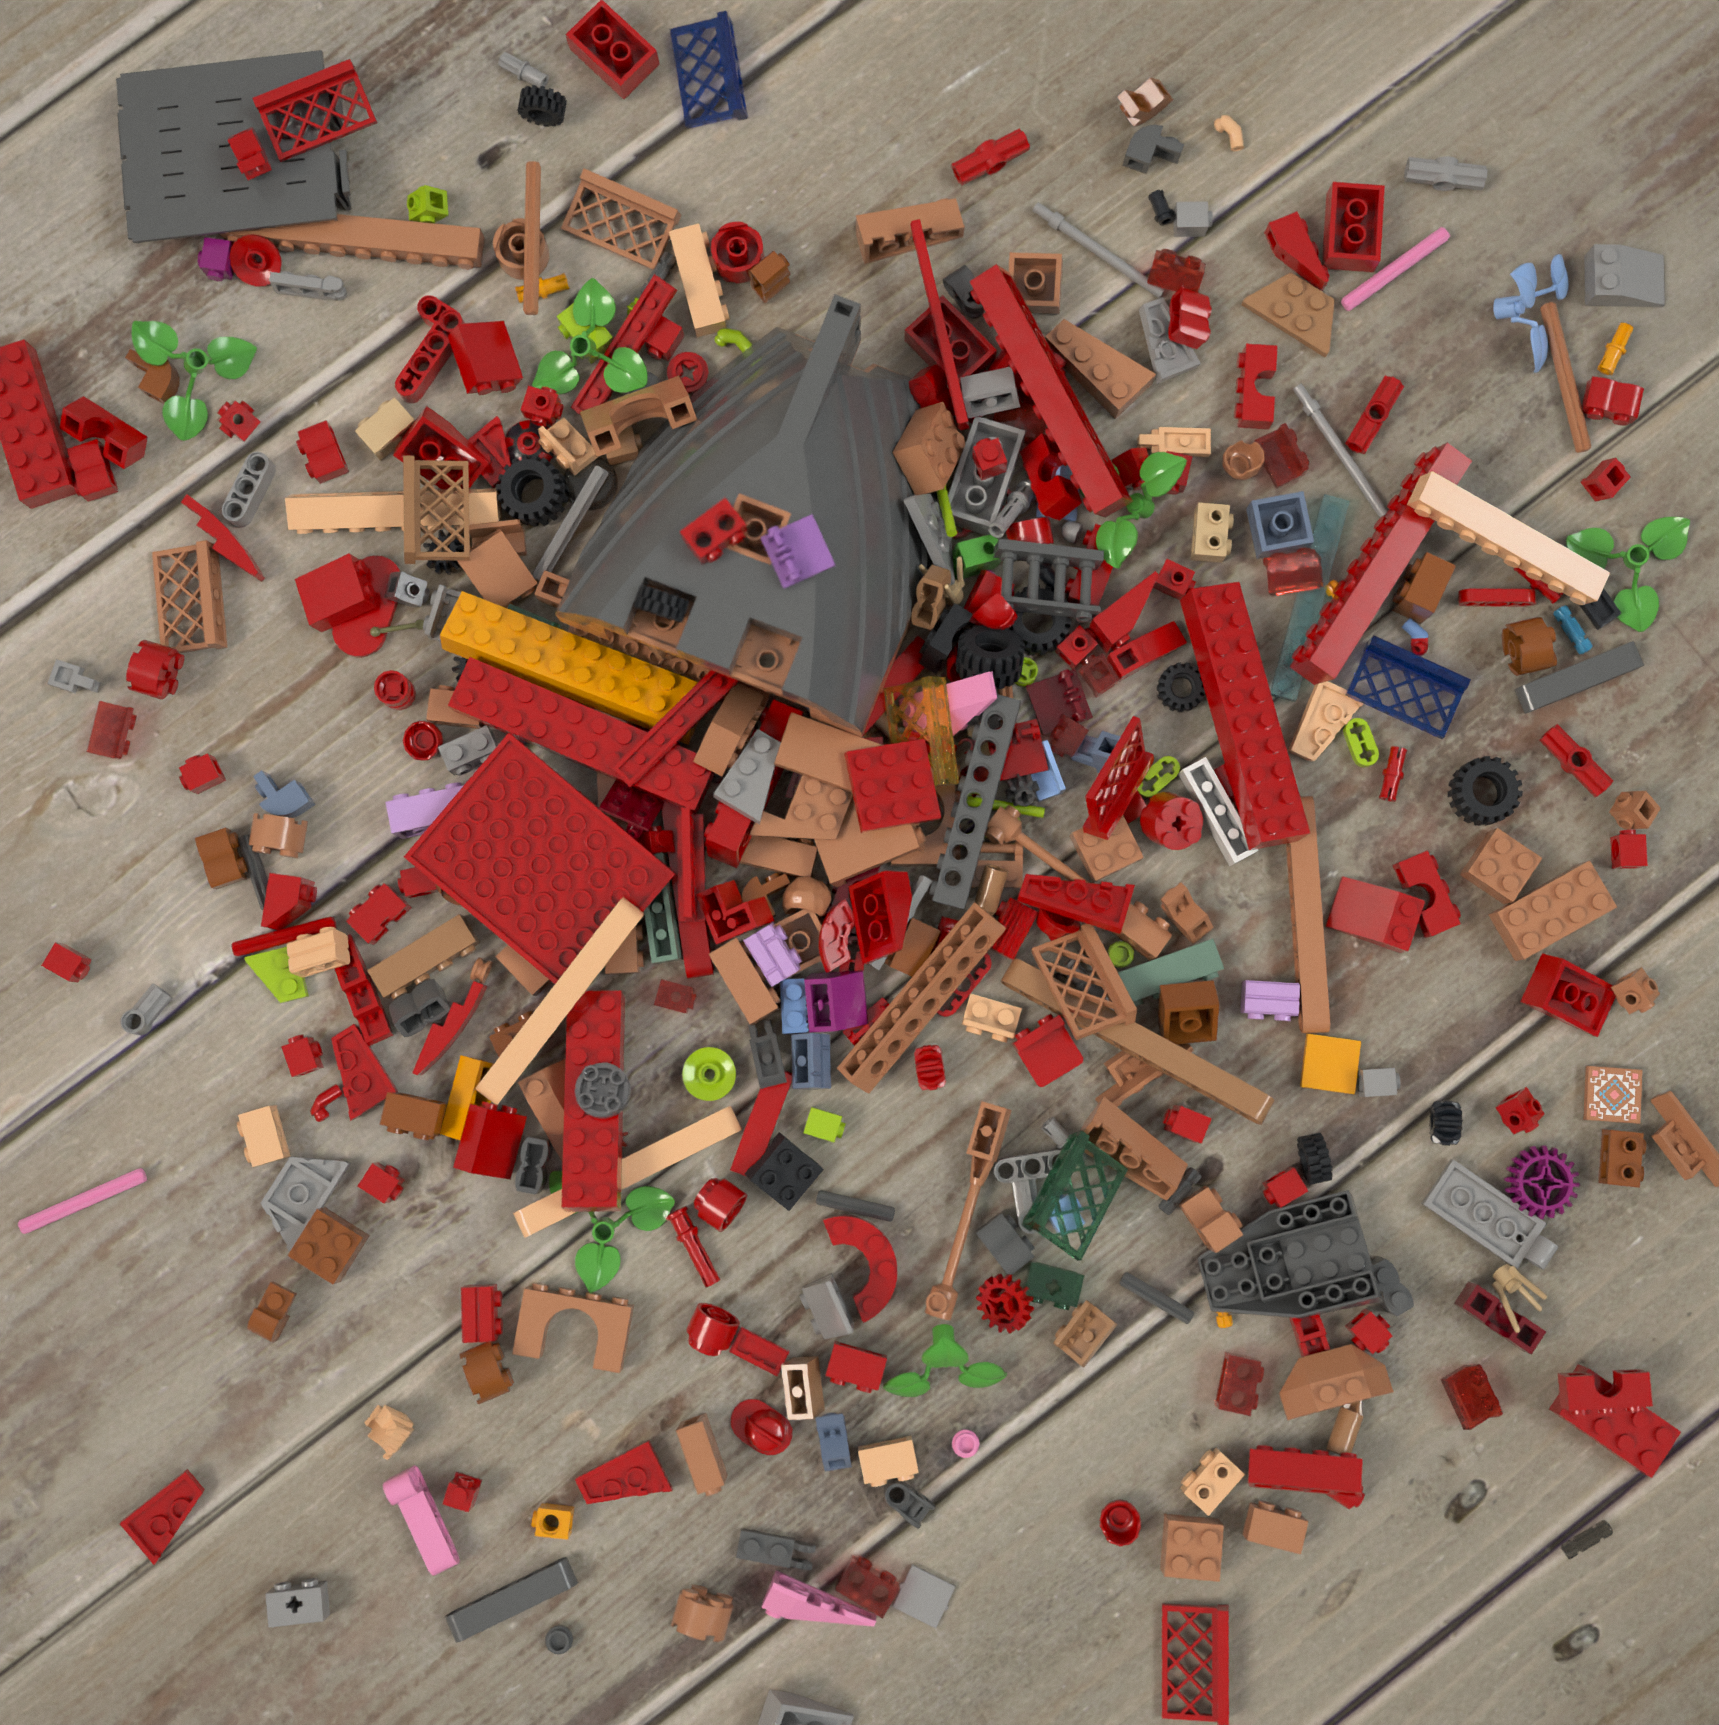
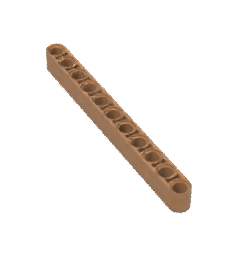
[1000,958,1275,1125]

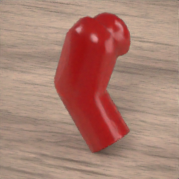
[310,1084,343,1122]

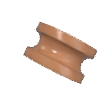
[470,957,492,984]

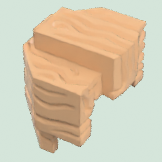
[364,1405,414,1460]

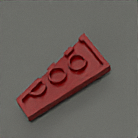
[1017,874,1135,934]

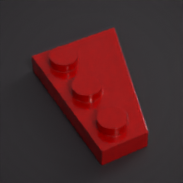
[119,1469,205,1565]

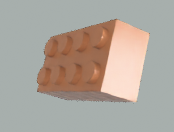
[1488,860,1617,961]

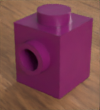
[198,237,234,282]

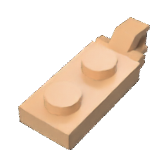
[1137,427,1211,457]

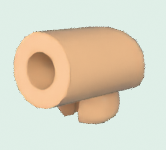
[1214,115,1244,151]

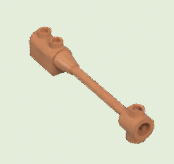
[985,805,1172,961]
[925,1101,1012,1320]

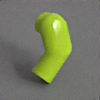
[714,328,753,353]

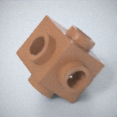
[1609,791,1661,830]
[1611,967,1660,1014]

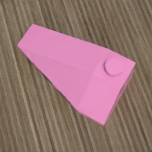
[762,1570,876,1627]

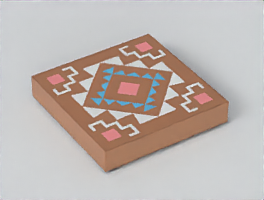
[1583,1066,1642,1124]

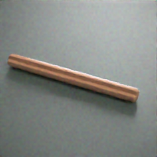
[523,161,541,315]
[1540,302,1592,453]

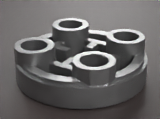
[575,1063,631,1119]

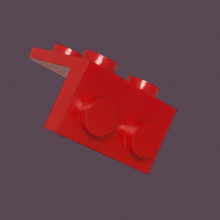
[1011,1013,1084,1087]

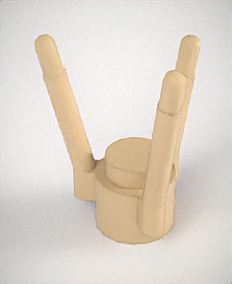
[919,557,965,606]
[1492,1264,1547,1333]

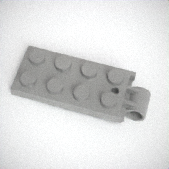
[1421,1159,1559,1270]

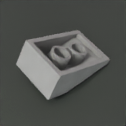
[1584,244,1665,307]
[799,1273,854,1340]
[758,1689,854,1725]

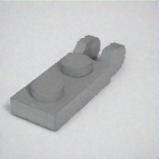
[269,271,347,301]

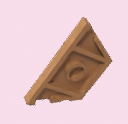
[1241,272,1335,357]

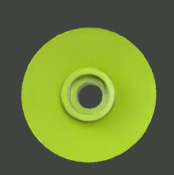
[682,1047,736,1101]

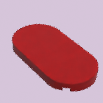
[332,555,400,658]

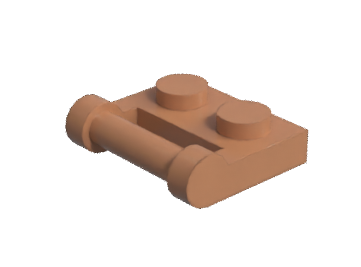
[971,840,1023,888]

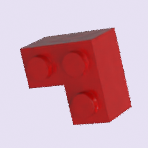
[696,880,774,944]

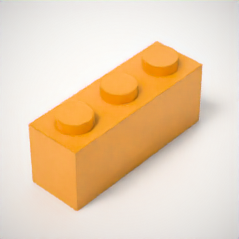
[440,1055,494,1140]

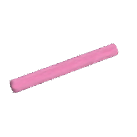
[1341,227,1450,311]
[18,1168,147,1234]

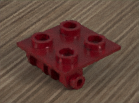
[1026,669,1093,735]
[598,780,664,839]

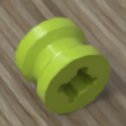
[1014,657,1038,687]

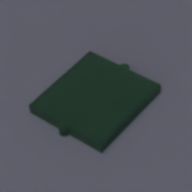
[508,604,561,628]

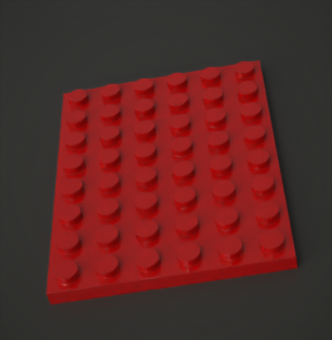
[404,733,676,984]

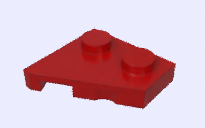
[468,416,512,488]

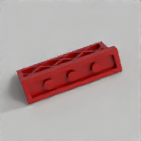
[252,59,378,162]
[1083,716,1154,840]
[676,808,706,922]
[1162,1603,1229,1725]

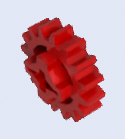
[976,1273,1034,1334]

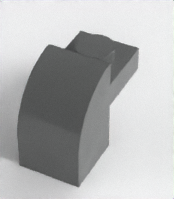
[1122,125,1184,174]

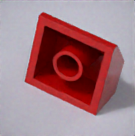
[261,873,317,930]

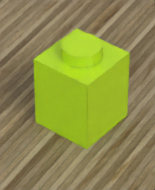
[803,1107,846,1142]

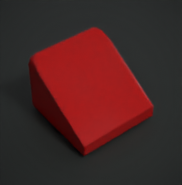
[1123,791,1147,824]

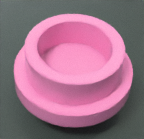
[952,1429,979,1458]

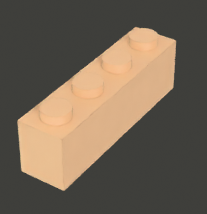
[669,224,730,337]

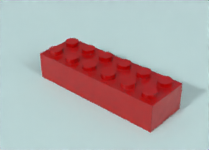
[0,339,77,509]
[704,700,803,868]

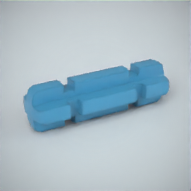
[1553,605,1593,654]

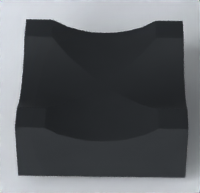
[919,603,973,674]
[745,1132,824,1211]

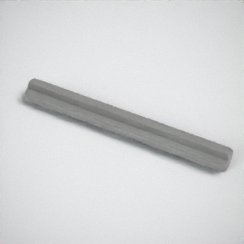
[532,466,609,582]

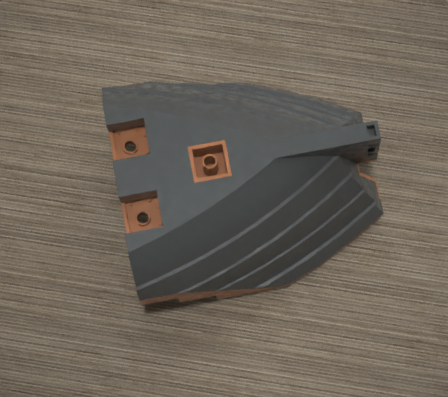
[555,294,937,738]

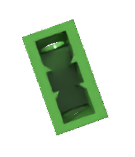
[952,534,1001,580]

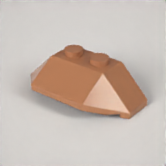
[1279,1344,1393,1420]

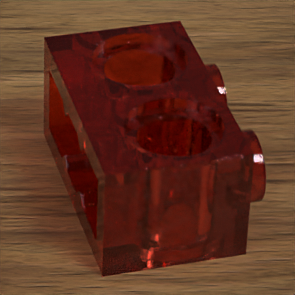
[1214,1351,1264,1416]
[835,1555,899,1619]

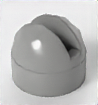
[1062,521,1083,544]

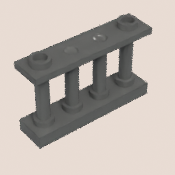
[993,539,1104,622]

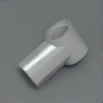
[120,984,172,1036]
[1012,1179,1043,1234]

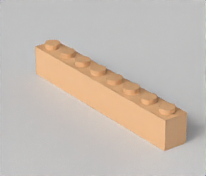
[1407,471,1610,605]
[285,488,502,534]

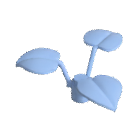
[1493,254,1569,373]

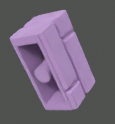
[743,922,802,987]
[1240,980,1300,1021]

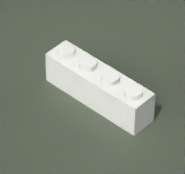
[1178,757,1258,866]

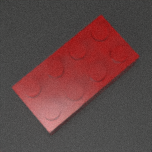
[1549,1364,1681,1478]

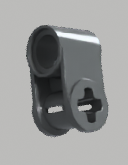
[942,265,985,318]
[884,1478,936,1529]

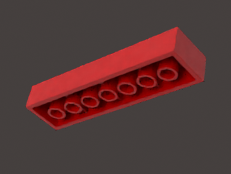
[561,990,625,1212]

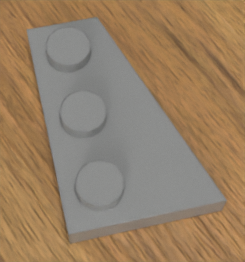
[1139,297,1201,384]
[714,729,780,825]

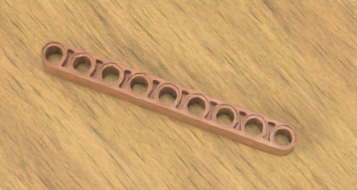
[1286,796,1330,1034]

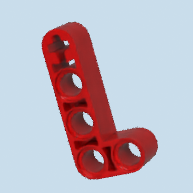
[395,295,465,404]

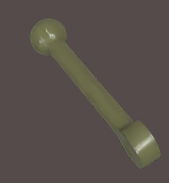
[370,619,424,637]

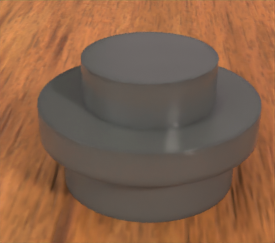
[545,1625,573,1654]

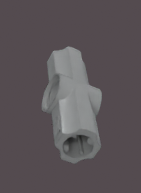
[1404,156,1487,191]

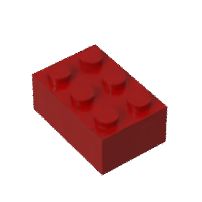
[565,0,660,100]
[1322,182,1385,272]
[904,295,997,392]

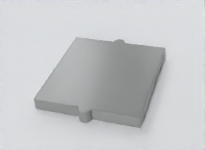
[893,1564,955,1628]

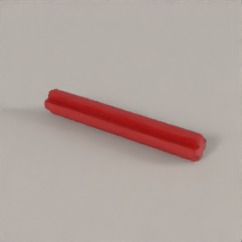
[231,917,337,956]

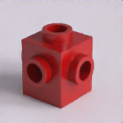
[520,386,564,427]
[217,400,261,442]
[1495,1087,1545,1135]

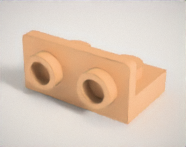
[538,417,598,476]
[961,993,1022,1043]

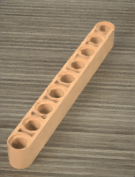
[475,897,645,1105]
[513,1106,742,1238]

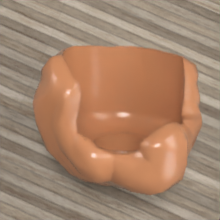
[782,876,831,916]

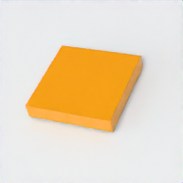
[1300,1034,1361,1094]

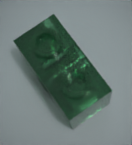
[1023,1260,1085,1311]

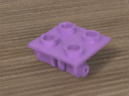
[760,515,836,588]

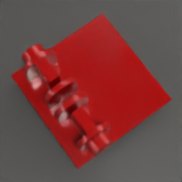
[988,719,1048,781]

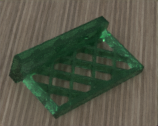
[1021,1130,1128,1261]

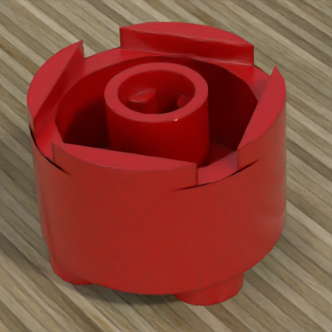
[711,221,764,283]
[126,640,185,700]
[1140,792,1203,850]

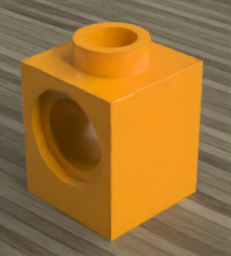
[532,1503,575,1540]

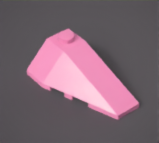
[899,672,997,748]

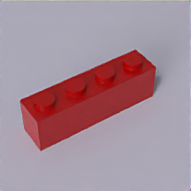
[1248,1445,1363,1497]

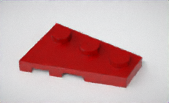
[331,1024,398,1121]
[575,1440,673,1504]

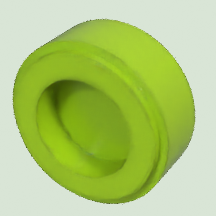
[1107,941,1134,968]

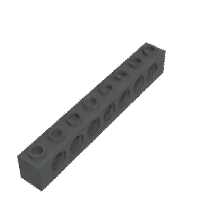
[929,694,1021,910]

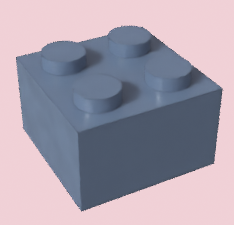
[1246,491,1314,559]

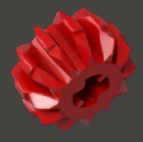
[914,1045,946,1091]

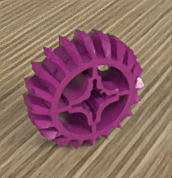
[1504,1145,1580,1219]

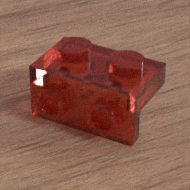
[1147,249,1206,292]
[1253,423,1309,489]
[86,701,137,760]
[1440,1364,1503,1430]

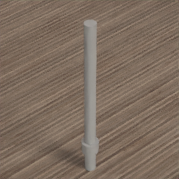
[1033,202,1165,298]
[1293,383,1388,518]

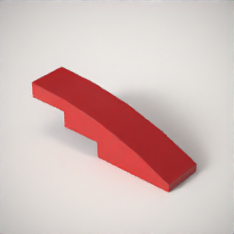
[181,494,265,582]
[334,934,394,1046]
[412,981,488,1075]
[730,1070,792,1177]
[1289,1314,1331,1357]

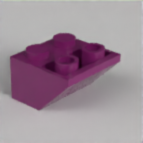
[804,970,868,1033]

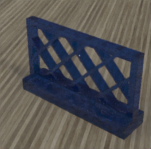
[670,10,748,129]
[1345,635,1471,739]

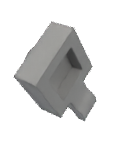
[47,659,101,694]

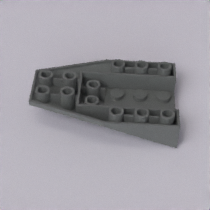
[1197,1190,1383,1318]

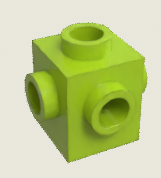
[407,185,449,224]

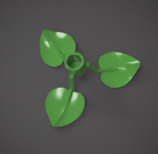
[532,278,648,394]
[131,321,257,441]
[1079,452,1187,569]
[1566,517,1690,632]
[549,1170,675,1293]
[883,1324,1007,1397]

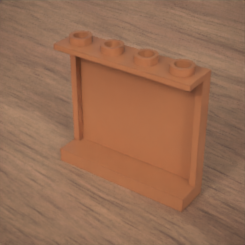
[794,784,926,887]

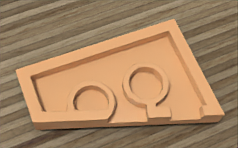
[1288,681,1367,762]

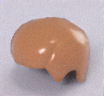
[1222,440,1265,480]

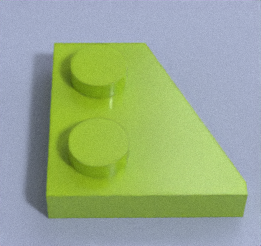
[244,947,309,1003]

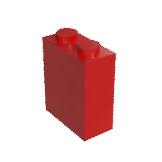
[448,321,523,395]
[294,553,377,632]
[453,1101,527,1180]

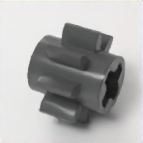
[1005,774,1040,806]

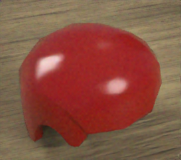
[402,721,444,761]
[1099,1499,1141,1547]

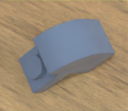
[1070,731,1120,773]
[253,770,316,818]
[816,1413,852,1471]

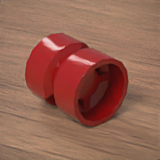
[374,670,416,710]

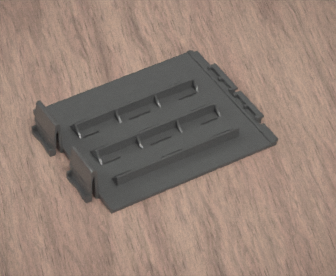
[116,50,352,244]

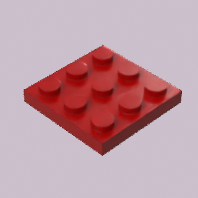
[844,739,941,833]

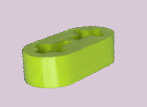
[1343,718,1379,768]
[1137,756,1180,798]

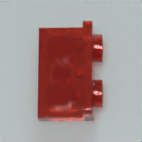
[1263,548,1323,597]

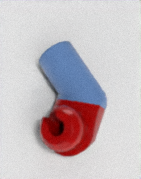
[1401,618,1428,656]

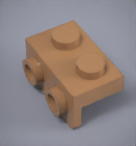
[1053,1300,1118,1367]

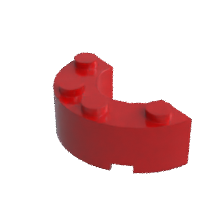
[823,1214,898,1323]

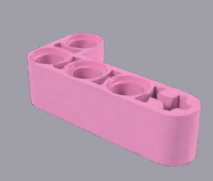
[383,1465,460,1576]

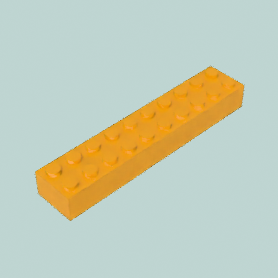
[440,591,698,745]

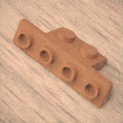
[1095,1043,1193,1107]
[1651,1091,1719,1187]

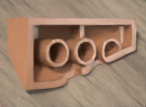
[518,1059,566,1163]

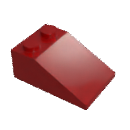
[393,406,489,490]
[1088,571,1159,654]
[848,871,912,964]
[1325,876,1425,953]
[1520,953,1616,1037]

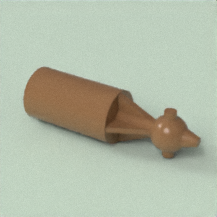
[974,864,1008,916]
[1326,1401,1364,1455]

